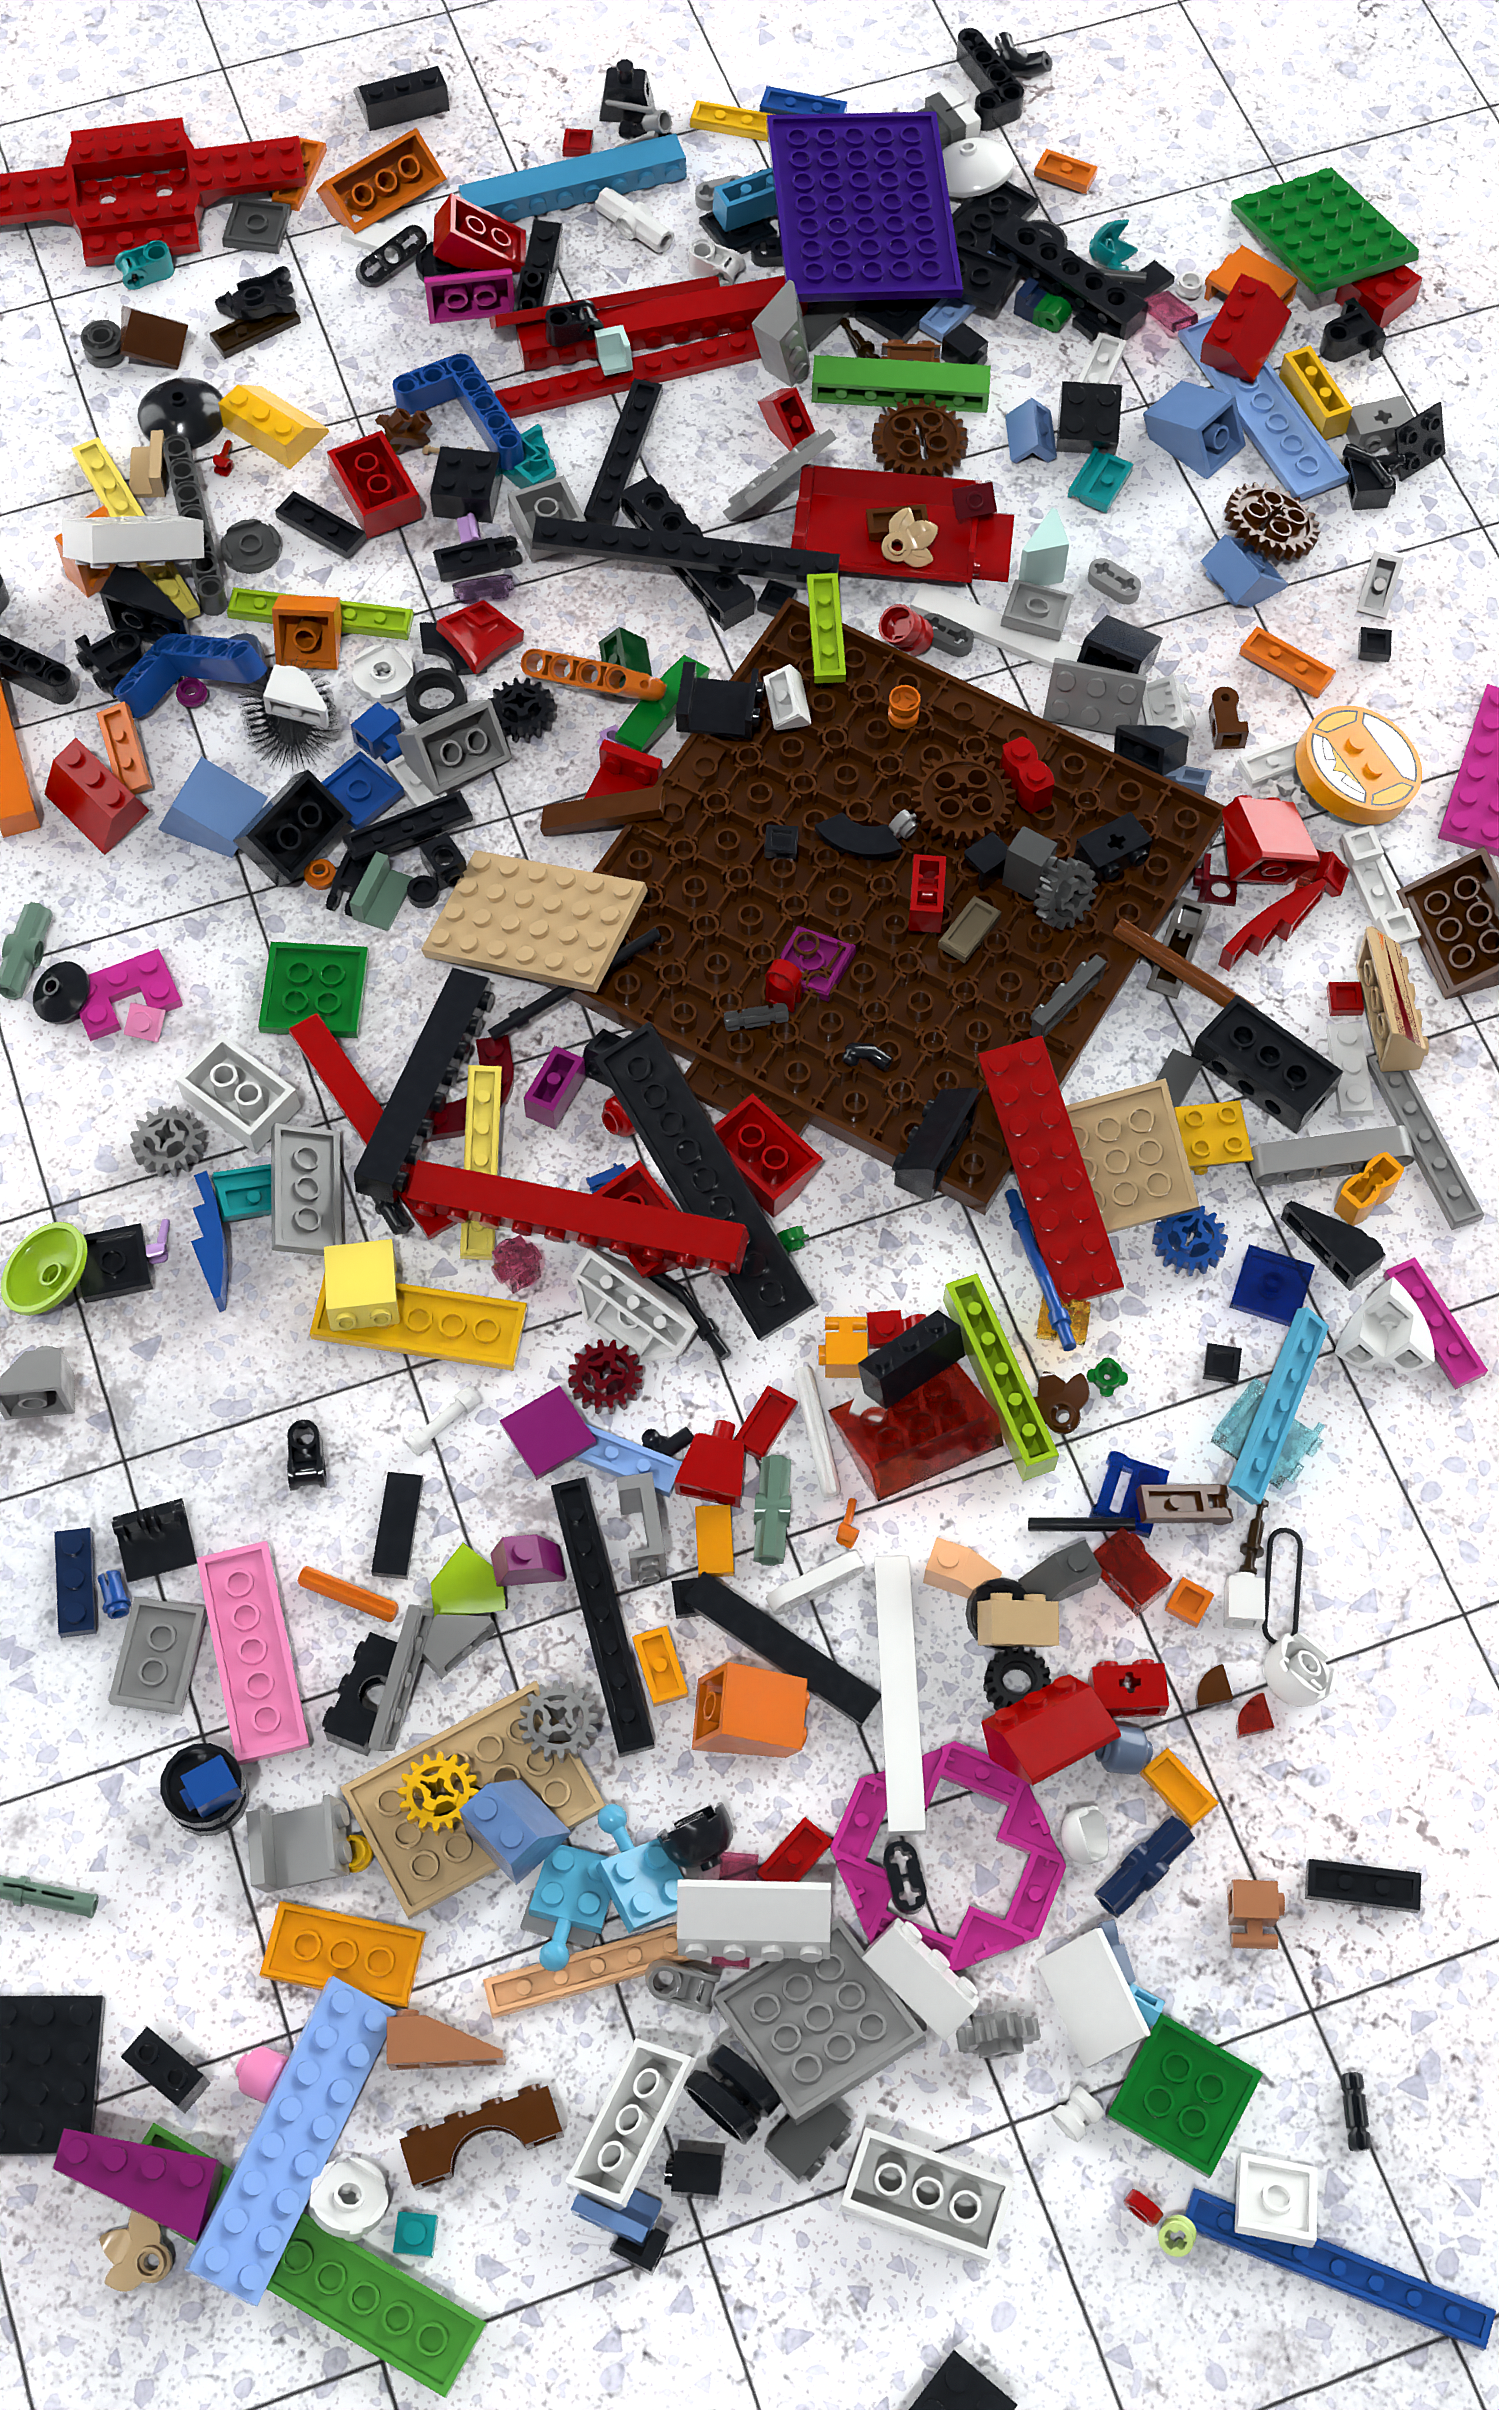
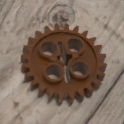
[871,398,968,477]
[1224,482,1321,561]
[911,752,1015,847]

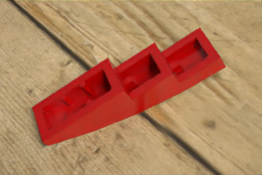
[1218,878,1328,972]

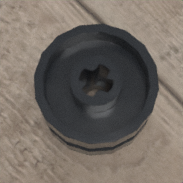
[160,1743,249,1836]
[683,2043,781,2145]

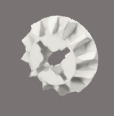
[1258,775,1310,817]

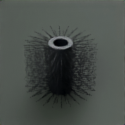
[237,656,340,772]

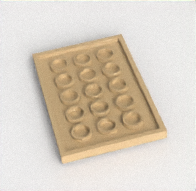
[421,850,648,993]
[340,1681,606,1920]

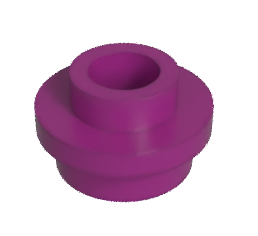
[176,677,208,708]

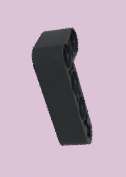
[956,28,1024,131]

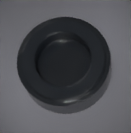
[407,875,440,909]

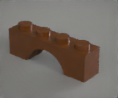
[399,2083,564,2191]

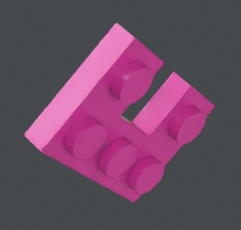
[79,948,183,1042]

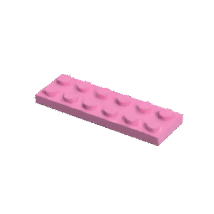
[196,1541,310,1765]

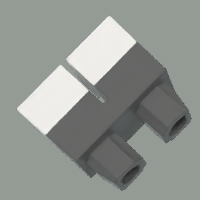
[916,85,981,147]

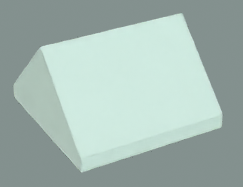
[1018,508,1070,586]

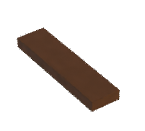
[540,785,666,837]

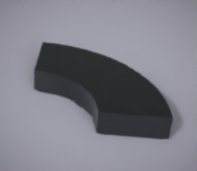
[419,622,487,676]
[814,812,902,860]

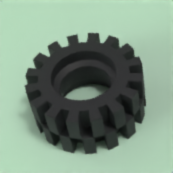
[983,1646,1051,1711]

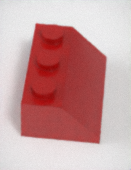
[1200,273,1292,384]
[44,738,150,855]
[714,1093,823,1218]
[593,1160,680,1278]
[981,1674,1121,1786]

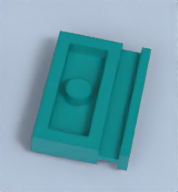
[1067,448,1134,513]
[211,1164,271,1222]

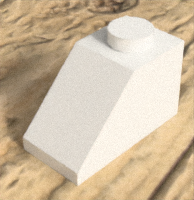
[1356,547,1405,618]
[263,664,329,728]

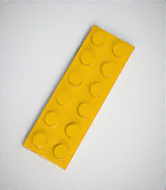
[309,1273,528,1371]

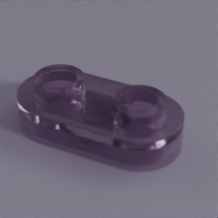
[452,574,514,604]

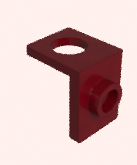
[952,480,997,519]
[1193,853,1237,906]

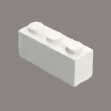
[862,1917,980,2041]

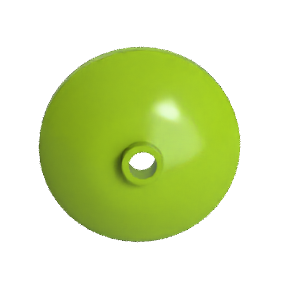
[1,1222,87,1316]

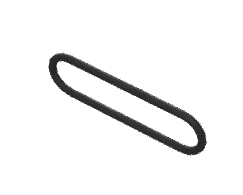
[1262,1528,1303,1644]

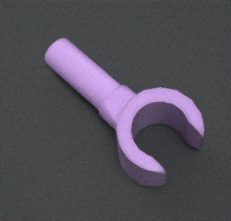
[146,1219,170,1264]

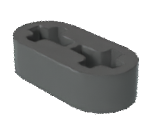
[923,613,974,657]

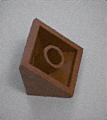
[120,305,188,370]

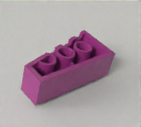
[53,2128,224,2243]

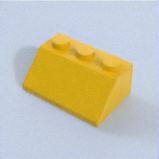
[218,384,329,469]

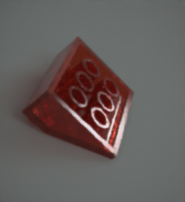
[828,1362,1004,1501]

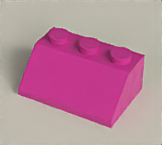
[424,268,515,324]

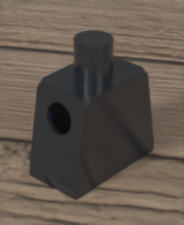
[599,59,654,124]

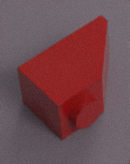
[758,387,815,451]

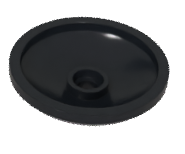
[137,378,224,450]

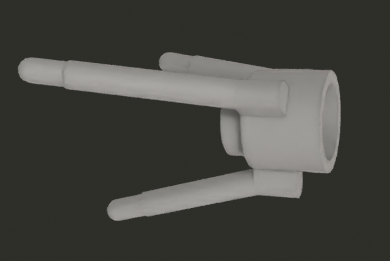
[605,100,672,148]

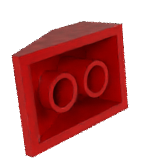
[433,193,526,272]

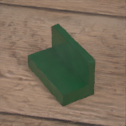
[599,627,652,697]

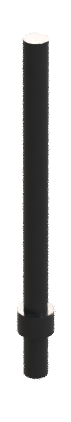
[487,927,662,1041]

